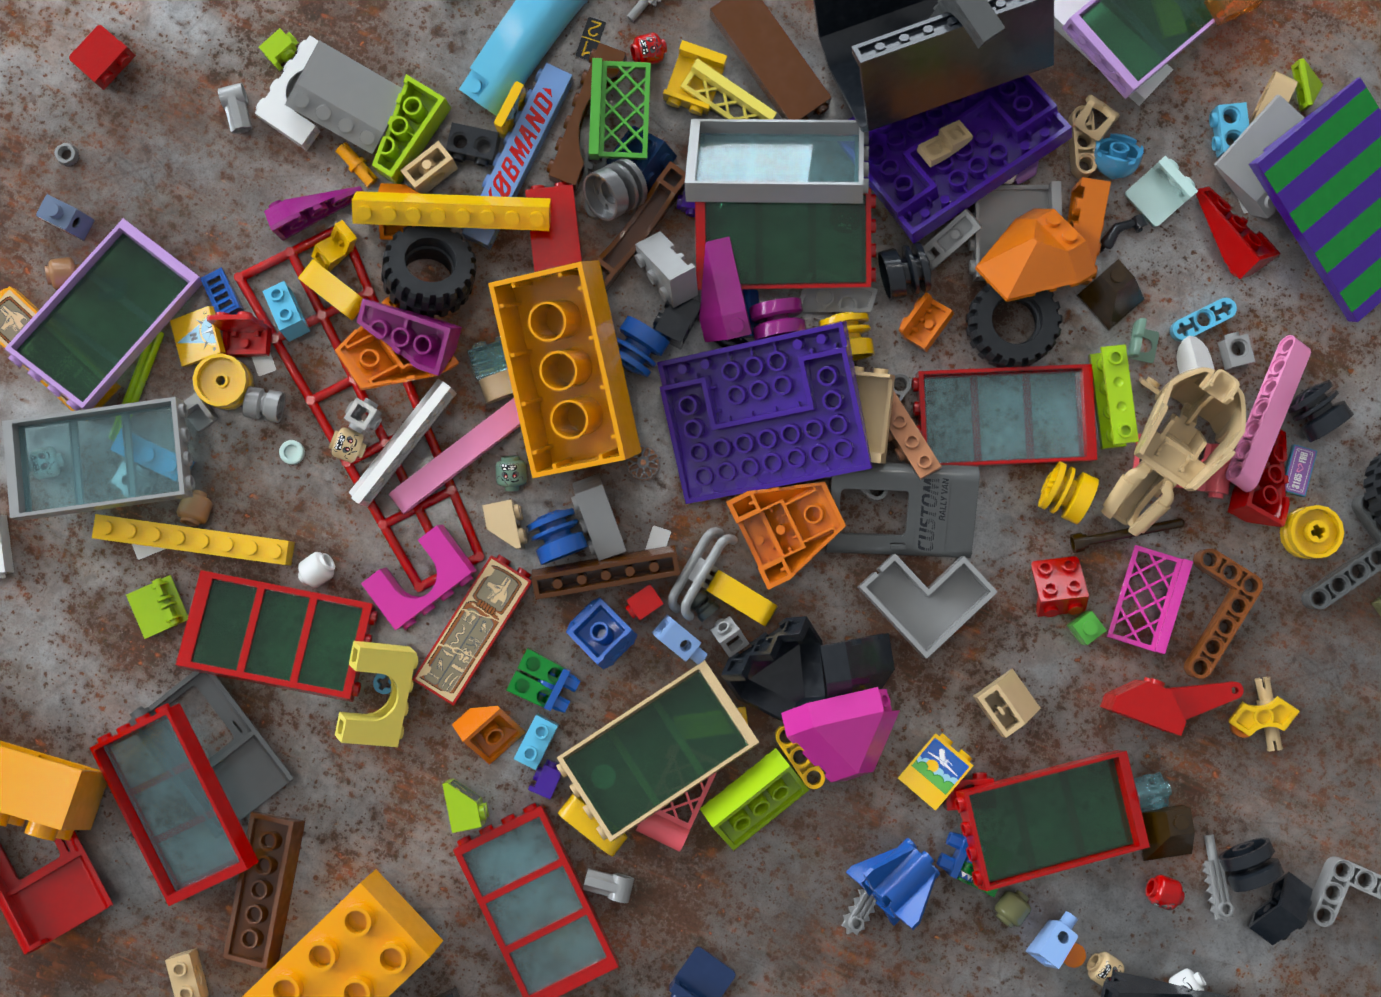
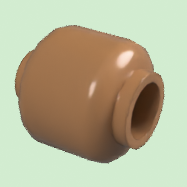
[45,257,80,290]
[177,490,212,527]

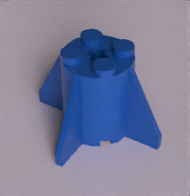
[846,838,940,930]

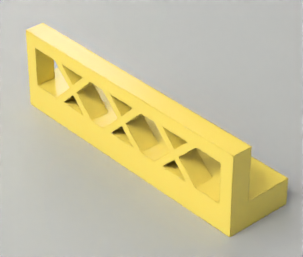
[680,58,777,119]

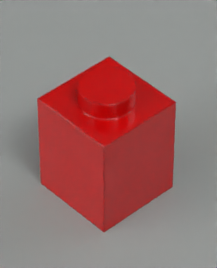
[625,584,664,620]

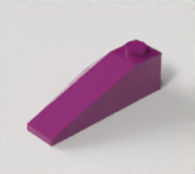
[264,186,364,241]
[357,299,462,376]

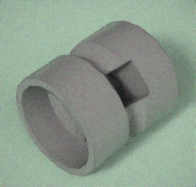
[243,386,285,423]

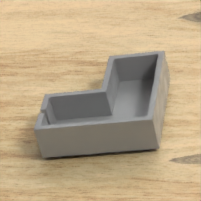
[857,554,998,659]

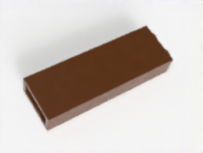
[710,0,832,120]

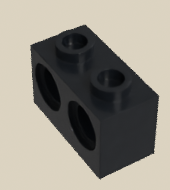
[446,122,501,167]

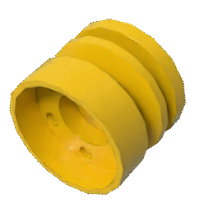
[818,312,875,361]
[1038,461,1099,525]

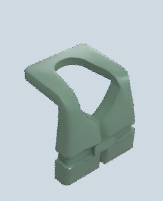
[1127,318,1159,363]

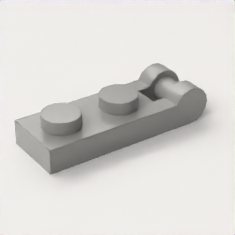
[923,209,983,271]

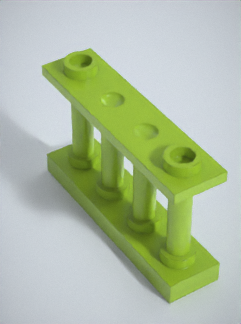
[1088,344,1139,450]

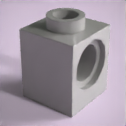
[1218,332,1255,370]

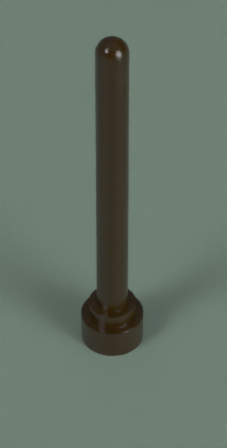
[1070,518,1185,553]

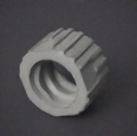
[54,143,79,166]

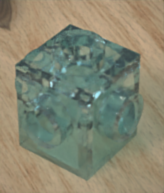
[1134,772,1172,812]

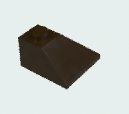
[1076,259,1144,331]
[1141,805,1195,861]

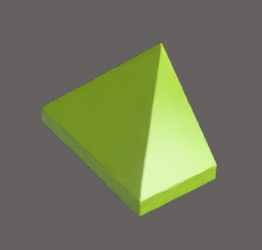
[1291,58,1323,112]

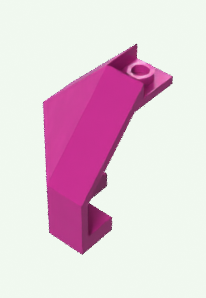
[781,687,900,782]

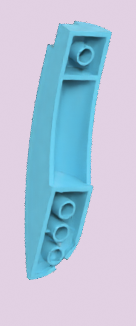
[459,0,588,116]

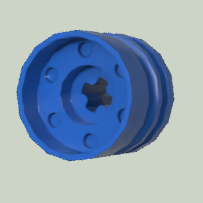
[616,316,670,377]
[526,508,588,565]

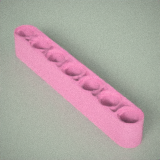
[1226,335,1311,492]
[389,398,520,514]

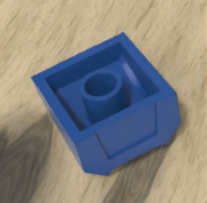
[566,597,637,670]

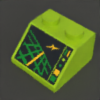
[442,778,490,833]

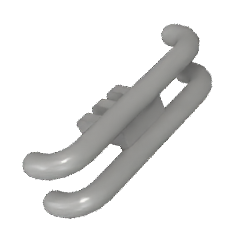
[668,527,738,621]

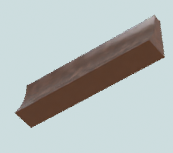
[223,812,306,969]

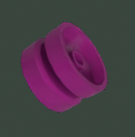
[749,297,806,341]

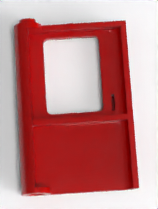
[0,830,113,955]

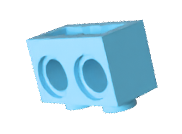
[1209,102,1249,158]
[262,281,310,342]
[514,713,560,770]

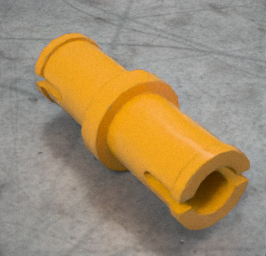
[335,142,379,188]

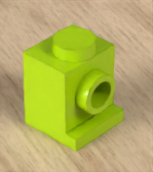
[259,28,299,71]

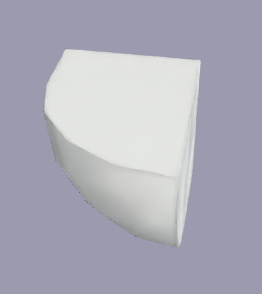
[1176,336,1215,374]

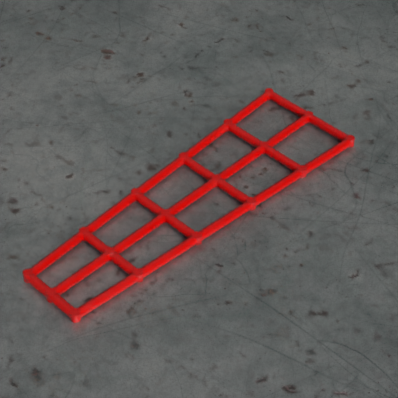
[234,224,485,592]

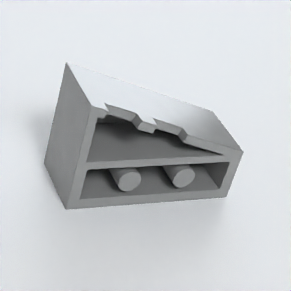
[635,231,698,308]
[571,474,626,561]

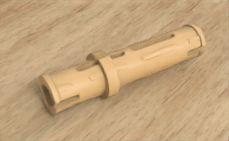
[1254,677,1283,751]

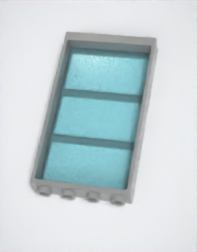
[685,119,869,204]
[2,397,195,521]

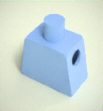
[652,614,707,664]
[1026,911,1078,969]

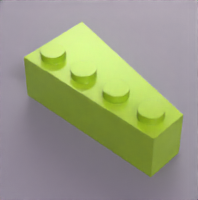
[372,74,451,184]

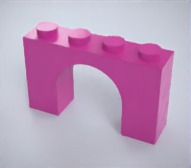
[361,524,477,630]

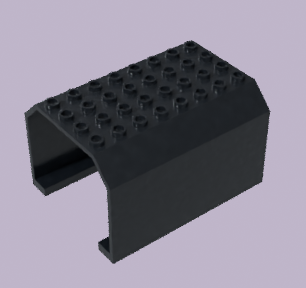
[813,0,1054,132]

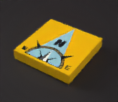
[494,81,527,139]
[170,306,226,367]

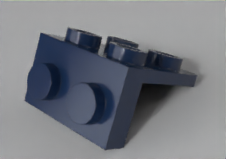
[606,126,677,193]
[669,946,736,997]

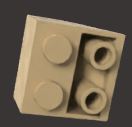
[482,500,528,550]
[973,668,1041,738]

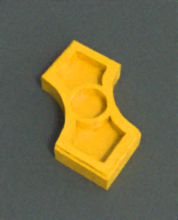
[1228,696,1300,736]

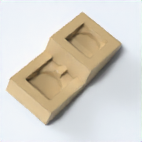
[917,120,973,167]

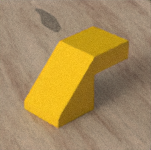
[311,220,357,272]

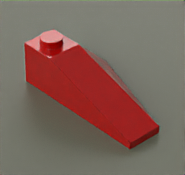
[1195,186,1281,279]
[1227,429,1290,527]

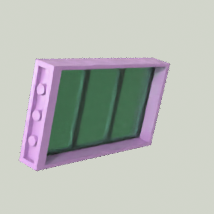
[1062,0,1242,99]
[5,218,202,411]

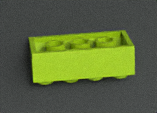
[700,748,809,851]

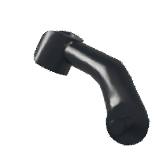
[1100,214,1148,253]

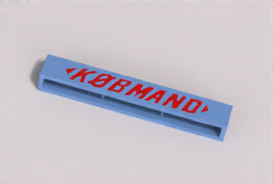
[461,63,574,250]

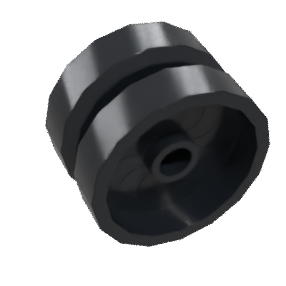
[1219,837,1284,892]

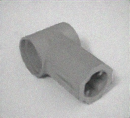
[218,83,252,134]
[583,868,635,903]

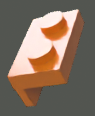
[899,292,954,352]

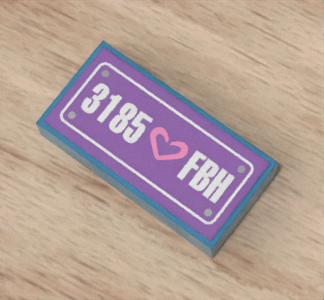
[1285,444,1317,497]

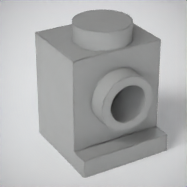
[710,616,749,658]

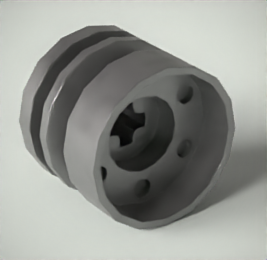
[583,158,648,221]

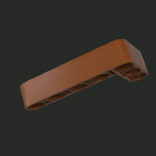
[1184,548,1263,679]

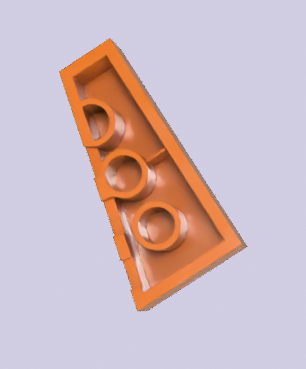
[1067,177,1111,286]

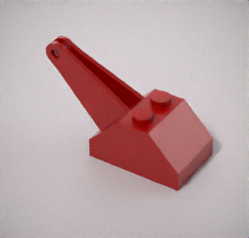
[1100,677,1244,736]

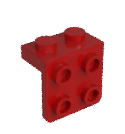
[69,25,136,90]
[207,311,272,357]
[1031,556,1089,617]

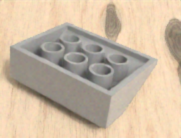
[285,40,403,154]
[1214,95,1305,218]

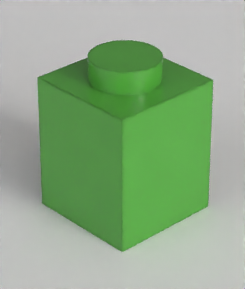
[1067,611,1107,645]

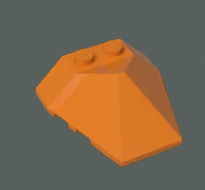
[975,208,1097,302]
[335,296,459,390]
[726,481,846,590]

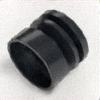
[878,242,932,301]
[1287,380,1354,442]

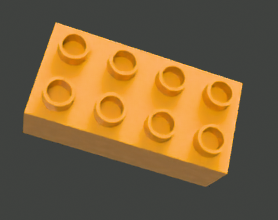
[488,260,642,478]
[0,741,107,841]
[242,869,443,997]

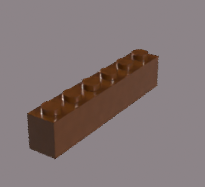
[531,545,680,600]

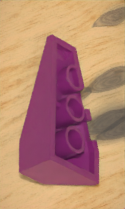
[699,236,752,342]

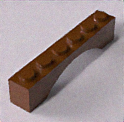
[547,43,627,191]
[596,161,686,292]

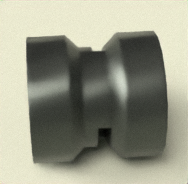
[690,589,719,622]

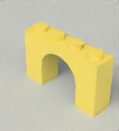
[335,641,418,747]

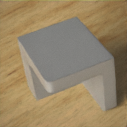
[184,393,219,432]

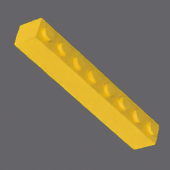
[352,191,551,231]
[92,514,295,566]

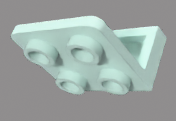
[1125,156,1198,227]

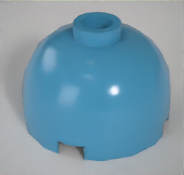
[1094,133,1144,179]

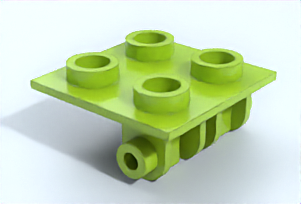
[126,575,188,639]

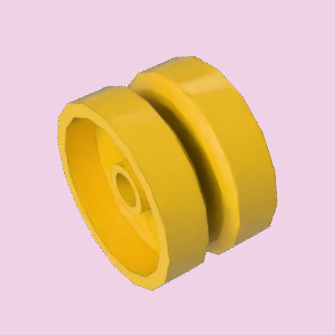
[193,353,254,410]
[1279,505,1344,559]

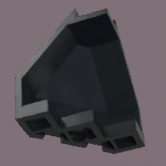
[721,616,828,722]
[819,633,895,698]

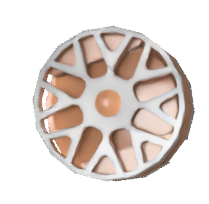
[626,446,660,480]

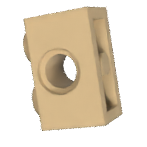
[400,141,458,194]
[165,948,209,997]

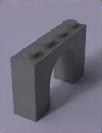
[930,0,1005,49]

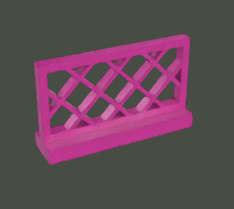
[1107,545,1193,655]

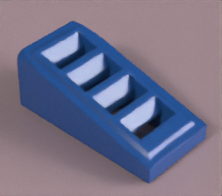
[200,267,244,315]

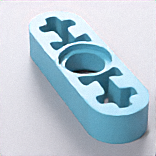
[1170,298,1237,342]

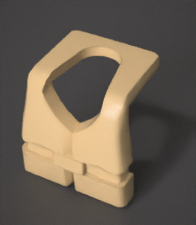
[1073,94,1120,141]

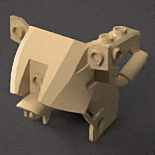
[1101,367,1246,536]

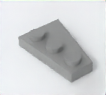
[800,269,878,312]

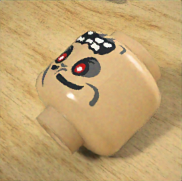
[329,427,367,463]
[1087,952,1124,987]

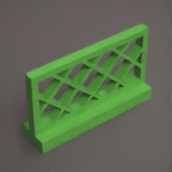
[589,58,651,160]

